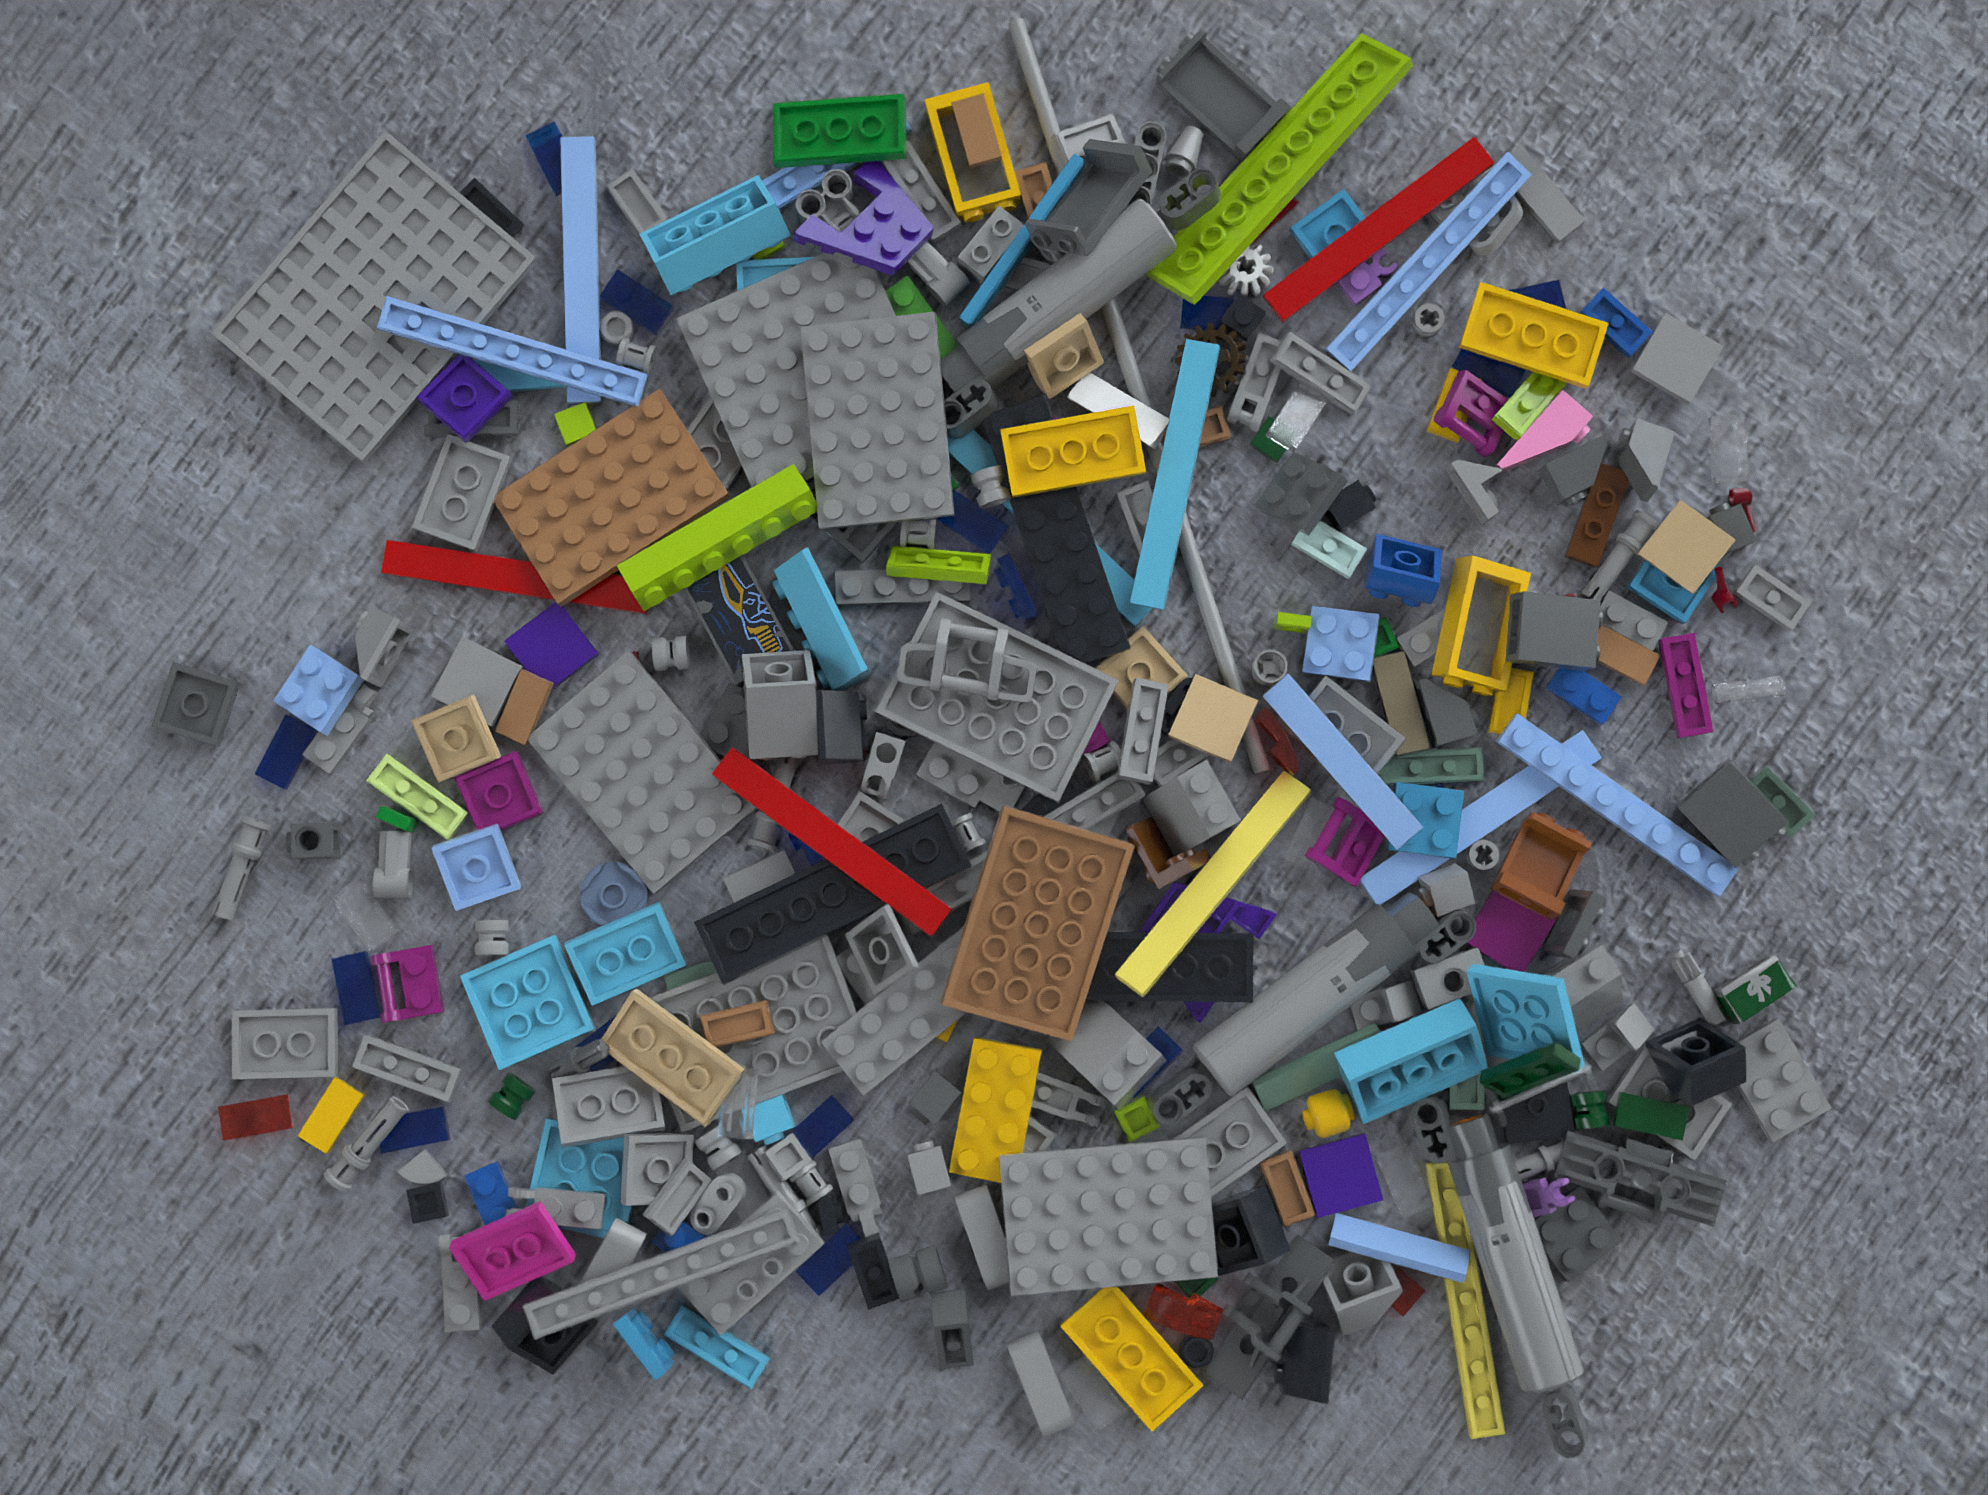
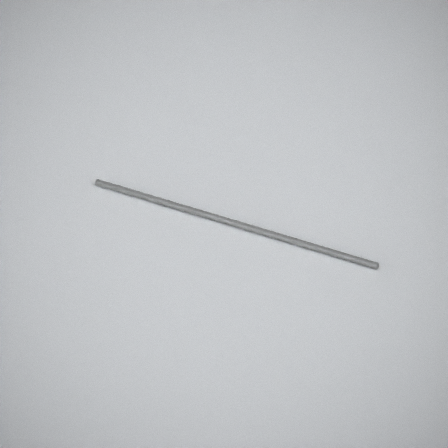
[1008,18,1270,774]

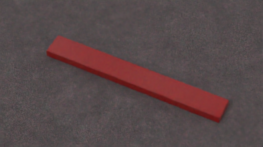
[1263,136,1495,323]
[381,540,649,615]
[712,747,952,937]

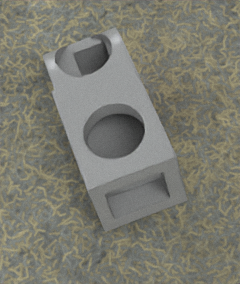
[860,732,907,800]

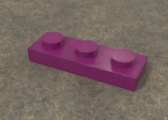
[1659,633,1714,739]

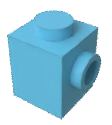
[740,1094,796,1145]

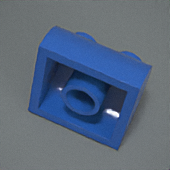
[1364,533,1441,607]

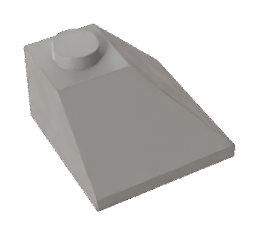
[355,606,414,688]
[845,904,919,995]
[1321,1249,1403,1336]

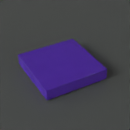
[416,354,513,443]
[504,602,599,691]
[1298,1133,1384,1218]

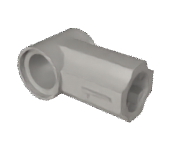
[906,242,970,307]
[373,831,414,899]

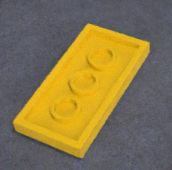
[1458,282,1609,389]
[1000,405,1146,498]
[949,1036,1042,1183]
[1060,1286,1204,1432]

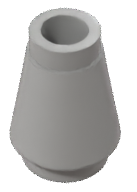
[1165,126,1203,178]

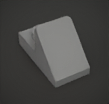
[1445,460,1503,525]
[1349,980,1422,1031]
[1579,1003,1654,1071]

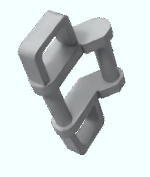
[897,619,1037,702]

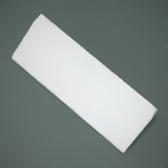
[1067,373,1169,450]

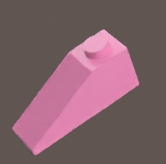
[1495,390,1593,473]

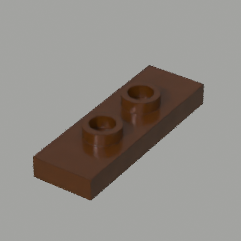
[1564,462,1629,568]

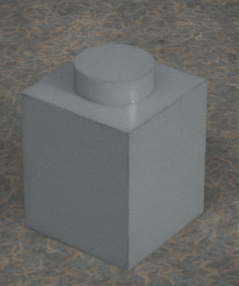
[1417,863,1475,917]
[907,1140,952,1195]

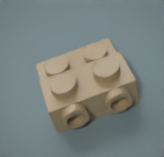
[1024,313,1104,399]

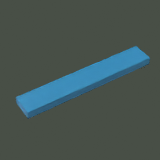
[959,153,1085,329]

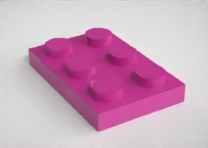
[449,1201,576,1301]

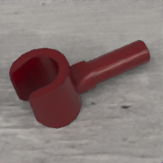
[1728,488,1757,532]
[1711,566,1738,614]

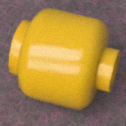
[1301,1089,1355,1138]

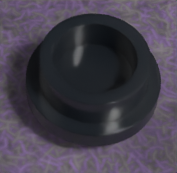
[1179,1332,1214,1368]

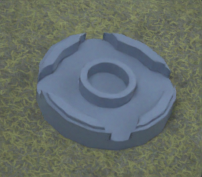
[580,862,649,926]

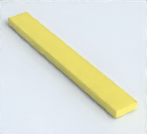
[1116,771,1311,997]
[1425,1161,1505,1439]

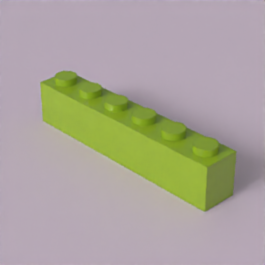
[617,464,818,611]

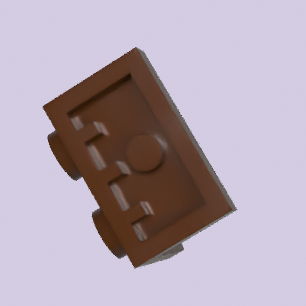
[1126,817,1211,889]

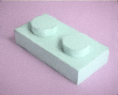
[1291,521,1367,579]

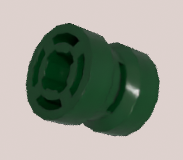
[488,1072,536,1120]
[1570,1090,1610,1129]

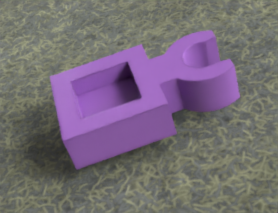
[1336,249,1397,307]
[1522,1177,1575,1217]

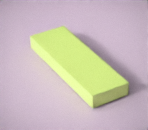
[366,753,469,840]

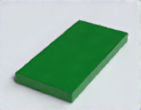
[773,93,907,168]

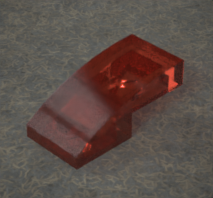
[1254,707,1299,776]
[218,1094,293,1141]
[1144,1283,1224,1340]

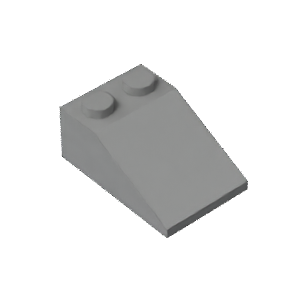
[1046,1000,1167,1110]

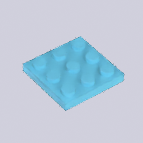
[460,935,596,1070]
[1466,964,1584,1073]
[525,1118,633,1238]

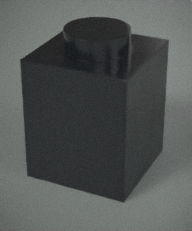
[1325,479,1377,533]

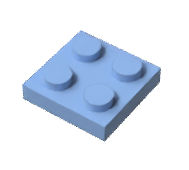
[1302,606,1380,682]
[273,644,364,736]
[432,823,521,911]

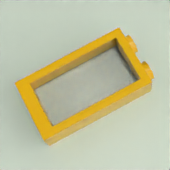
[924,82,1021,223]
[1431,555,1531,696]

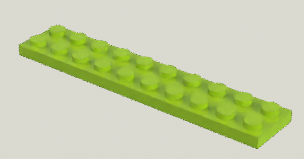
[1146,33,1413,305]

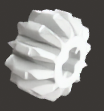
[1219,244,1274,297]

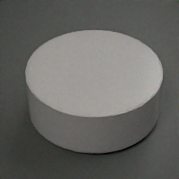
[599,311,634,346]

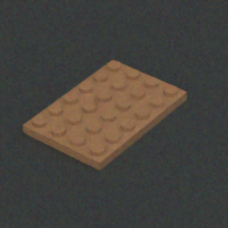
[494,389,731,607]
[940,805,1135,1041]

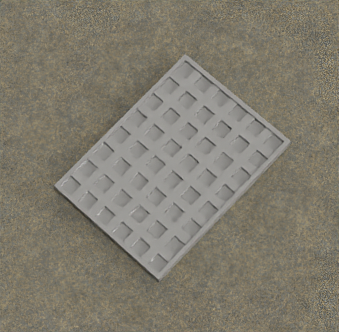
[211,131,538,463]

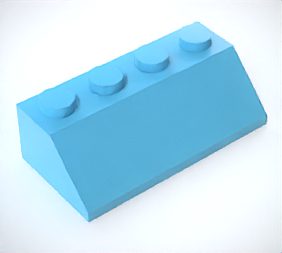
[640,175,791,295]
[772,547,871,691]
[1334,998,1488,1124]

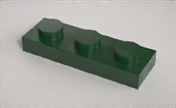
[1479,1042,1581,1098]

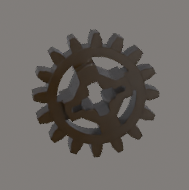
[1175,322,1249,397]

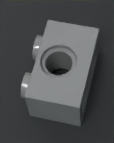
[958,206,1024,285]
[1409,947,1485,1010]

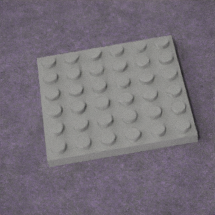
[677,252,896,487]

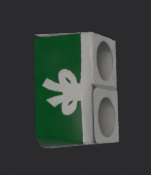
[1713,955,1797,1025]

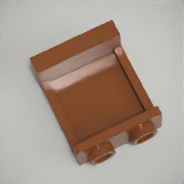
[1490,812,1592,921]

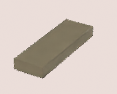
[1372,651,1430,757]

